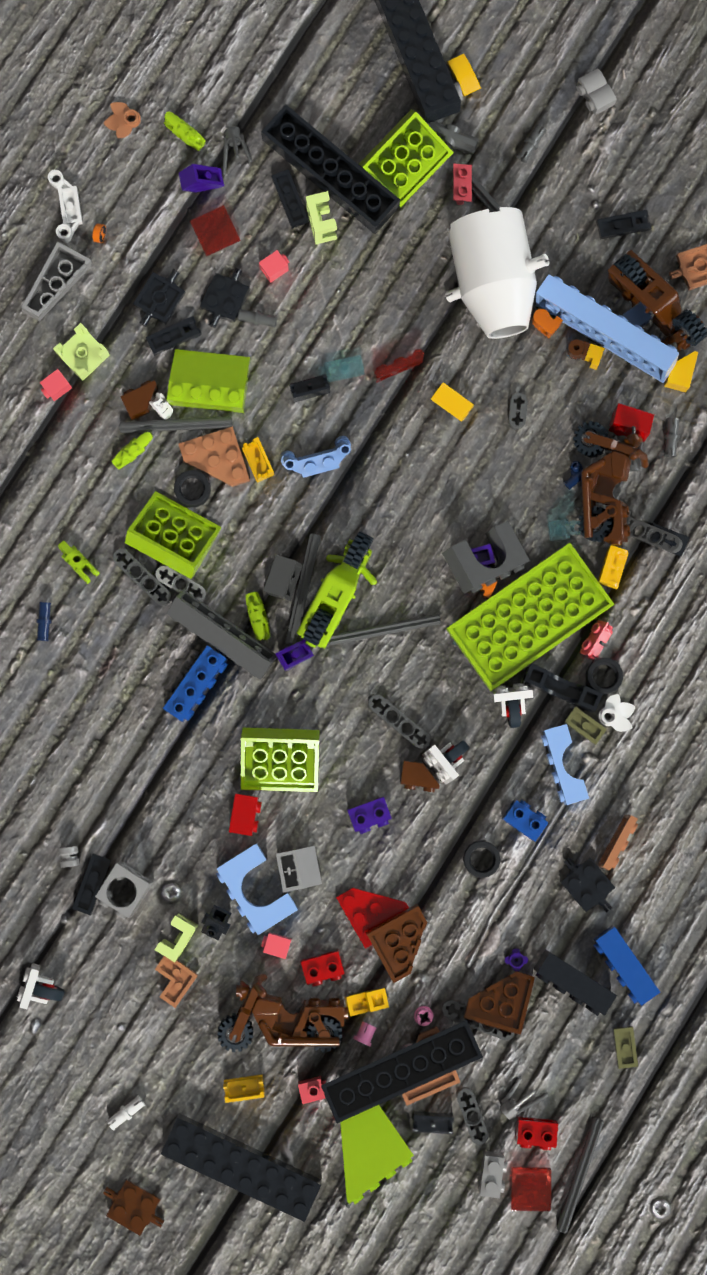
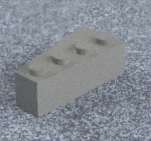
[21,241,92,321]

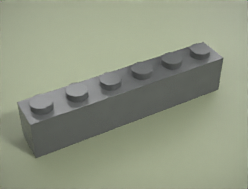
[166,590,277,680]

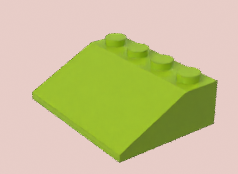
[358,109,454,207]
[167,349,250,413]
[125,491,222,579]
[241,728,320,792]

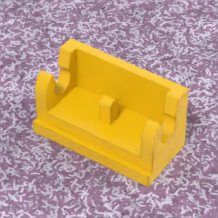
[431,383,474,422]
[242,437,274,483]
[598,546,629,589]
[223,1074,265,1103]

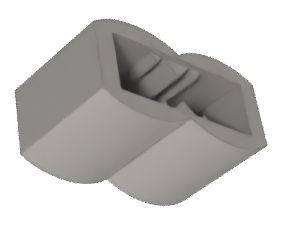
[576,68,617,115]

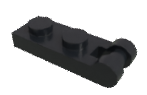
[596,210,652,240]
[146,316,202,356]

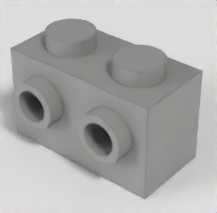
[478,1151,507,1199]

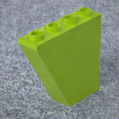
[340,1105,414,1204]

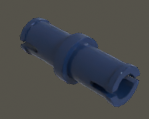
[36,602,52,641]

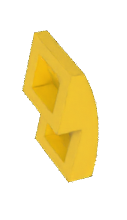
[447,54,481,96]
[344,988,389,1017]

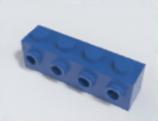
[163,645,228,723]
[593,926,660,1006]

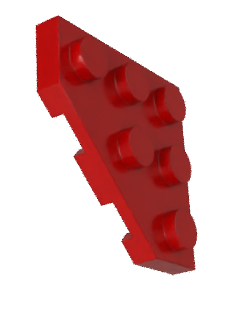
[336,888,409,949]

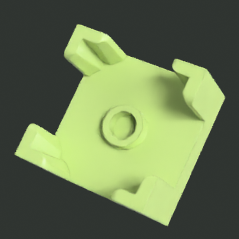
[306,191,337,245]
[53,323,110,381]
[155,913,198,962]

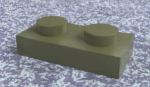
[564,707,607,745]
[613,1026,638,1069]

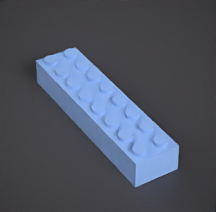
[536,274,679,383]

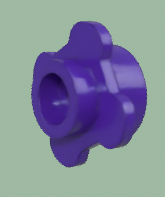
[505,948,528,972]

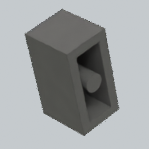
[264,555,303,601]

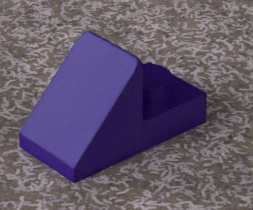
[276,640,314,671]

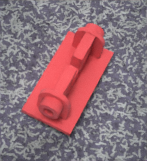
[453,164,472,205]
[579,620,613,661]

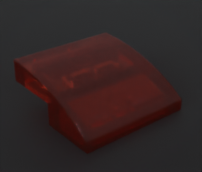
[190,205,241,256]
[511,1167,551,1211]

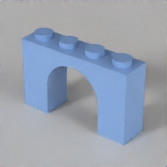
[216,843,298,935]

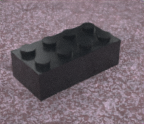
[533,949,617,1016]

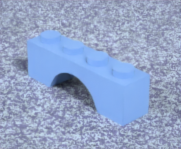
[541,724,589,805]

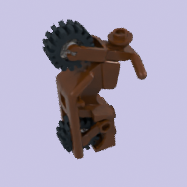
[608,250,707,351]
[573,421,649,546]
[217,974,348,1052]

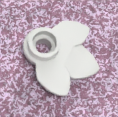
[598,694,635,732]

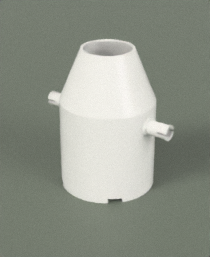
[445,207,549,339]

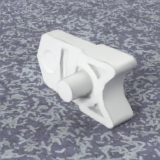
[149,392,173,420]

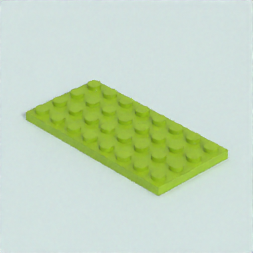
[446,543,615,692]

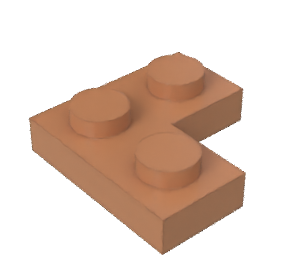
[155,956,198,1008]

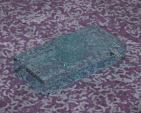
[324,355,365,382]

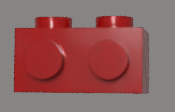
[608,403,654,442]
[229,794,262,836]
[301,950,345,987]
[515,1116,558,1150]

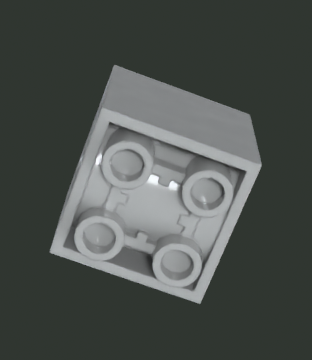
[95,862,154,919]

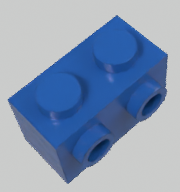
[502,799,548,842]

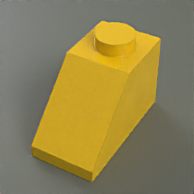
[664,351,698,392]

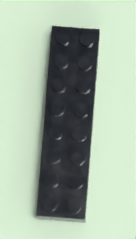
[374,0,461,124]
[261,104,400,234]
[321,1020,483,1124]
[161,1113,322,1222]

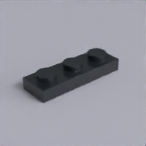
[271,169,309,229]
[72,853,112,916]

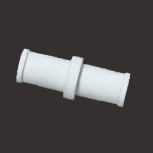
[106,1095,145,1130]

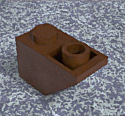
[120,380,158,421]
[400,761,440,792]

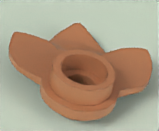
[104,102,141,138]

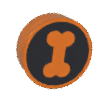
[92,223,106,243]

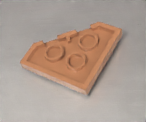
[178,427,250,487]
[402,1026,460,1106]

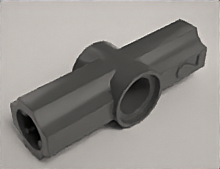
[428,121,479,155]

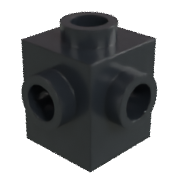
[201,905,232,941]

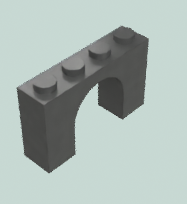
[442,521,530,594]

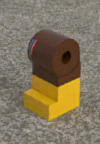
[567,339,605,370]

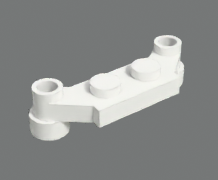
[48,170,83,243]

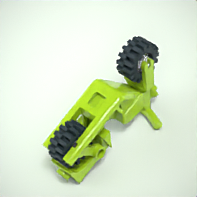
[296,531,377,648]

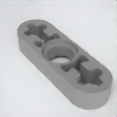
[156,566,206,602]

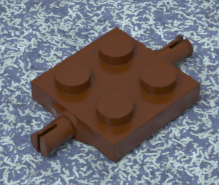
[103,1179,165,1236]

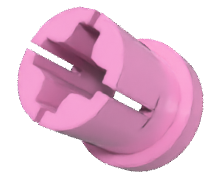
[414,1006,434,1026]
[353,1022,376,1047]

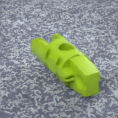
[164,111,206,151]
[111,431,153,470]
[58,540,100,584]
[245,592,271,640]

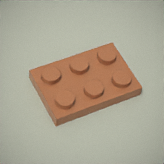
[598,815,638,871]

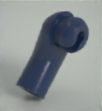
[564,461,583,490]

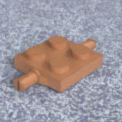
[669,244,707,291]

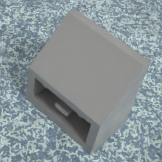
[276,846,322,892]

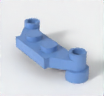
[280,436,351,478]

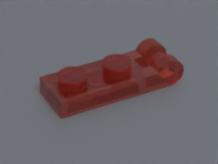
[374,349,424,383]

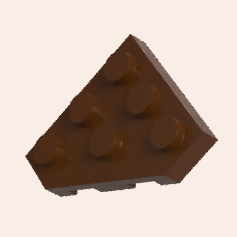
[366,904,427,983]
[463,971,535,1035]

